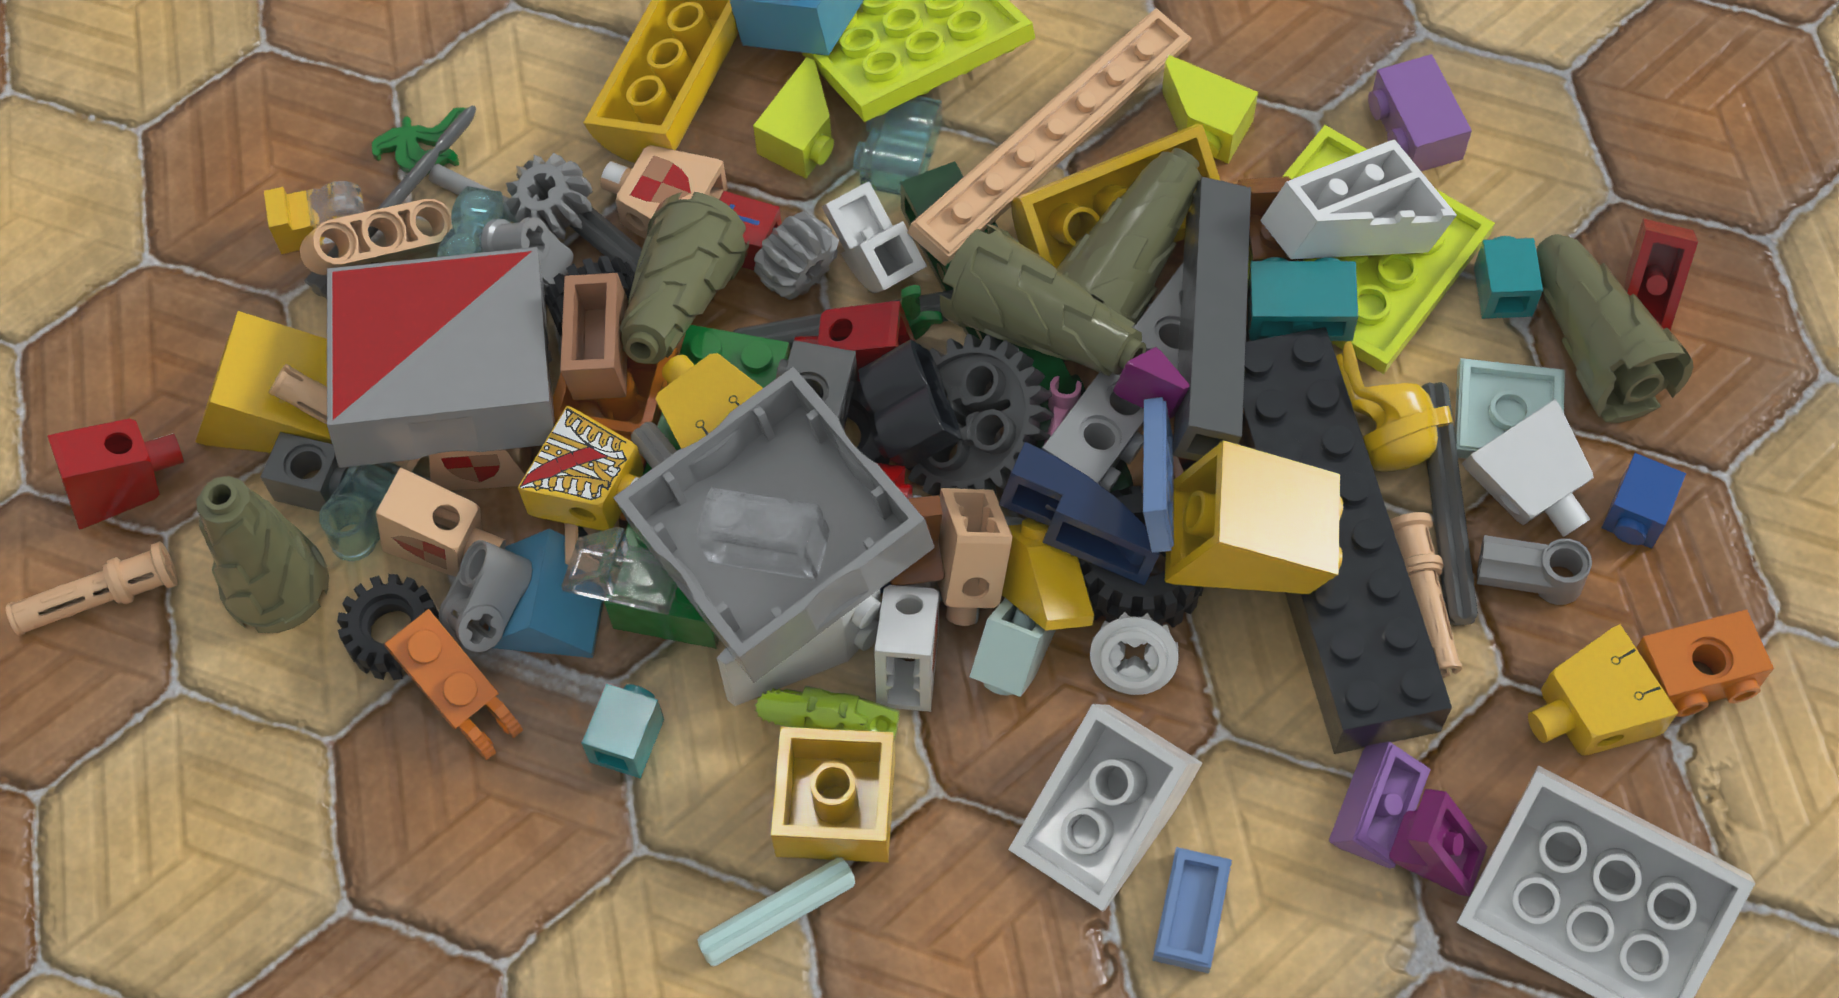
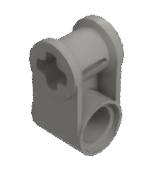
[481,217,574,304]
[439,540,532,652]

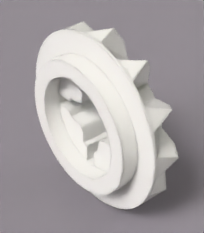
[1090,612,1179,695]

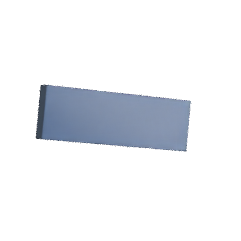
[1143,397,1174,553]

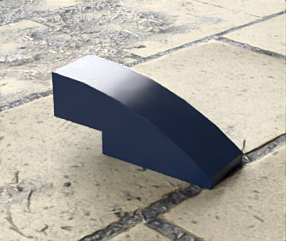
[999,442,1160,585]

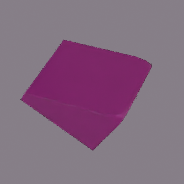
[1113,347,1190,419]

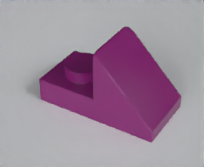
[1389,788,1488,897]

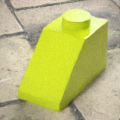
[1162,55,1258,164]
[753,57,834,179]

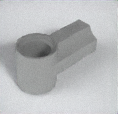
[1477,535,1592,605]

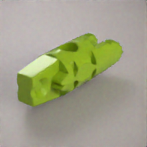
[754,686,900,741]

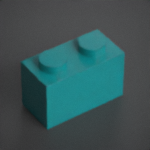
[1247,257,1358,341]

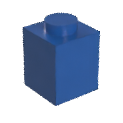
[1601,453,1686,549]

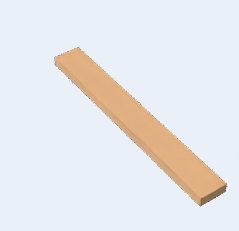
[907,8,1192,266]

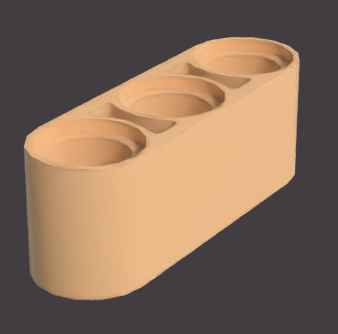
[300,199,454,275]

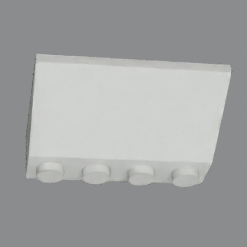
[1457,766,1755,998]

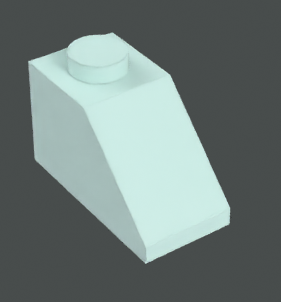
[969,598,1056,697]

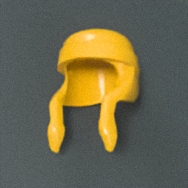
[1336,341,1453,472]

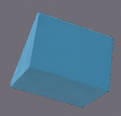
[488,529,607,658]

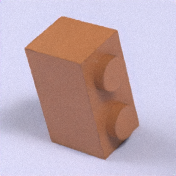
[560,273,628,400]

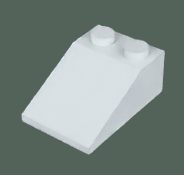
[717,589,881,706]
[1008,704,1203,911]

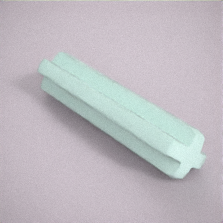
[697,857,855,966]

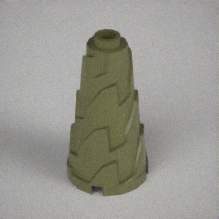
[1056,148,1202,325]
[620,192,750,364]
[940,224,1146,376]
[1536,234,1694,423]
[196,476,329,633]

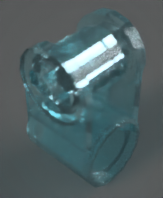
[319,464,395,561]

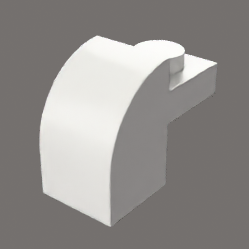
[822,181,927,293]

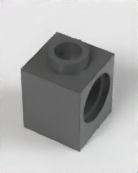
[261,432,352,515]

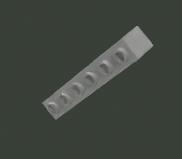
[1042,263,1183,492]

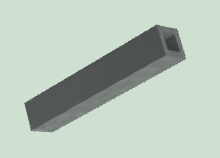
[1173,177,1251,461]

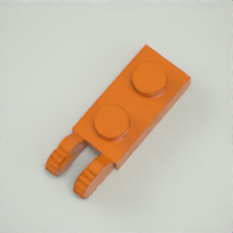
[384,609,523,760]

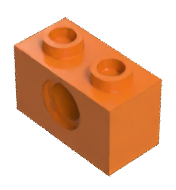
[1636,609,1774,717]

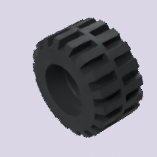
[1078,486,1204,628]

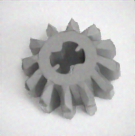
[505,153,593,240]
[754,211,839,300]

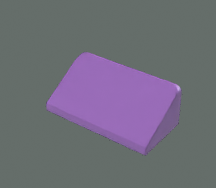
[1329,741,1431,868]

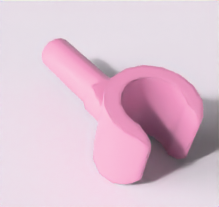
[1044,376,1082,445]

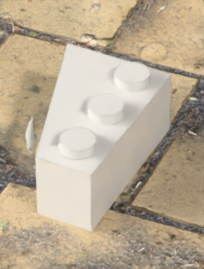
[1260,139,1457,259]

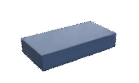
[1152,847,1232,974]

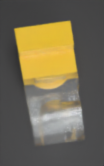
[264,181,365,254]

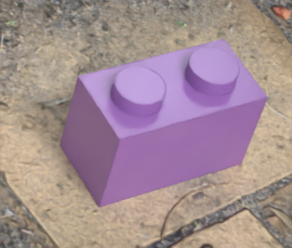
[1368,54,1472,171]

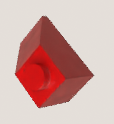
[1624,218,1698,331]

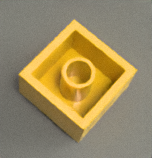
[771,727,896,863]

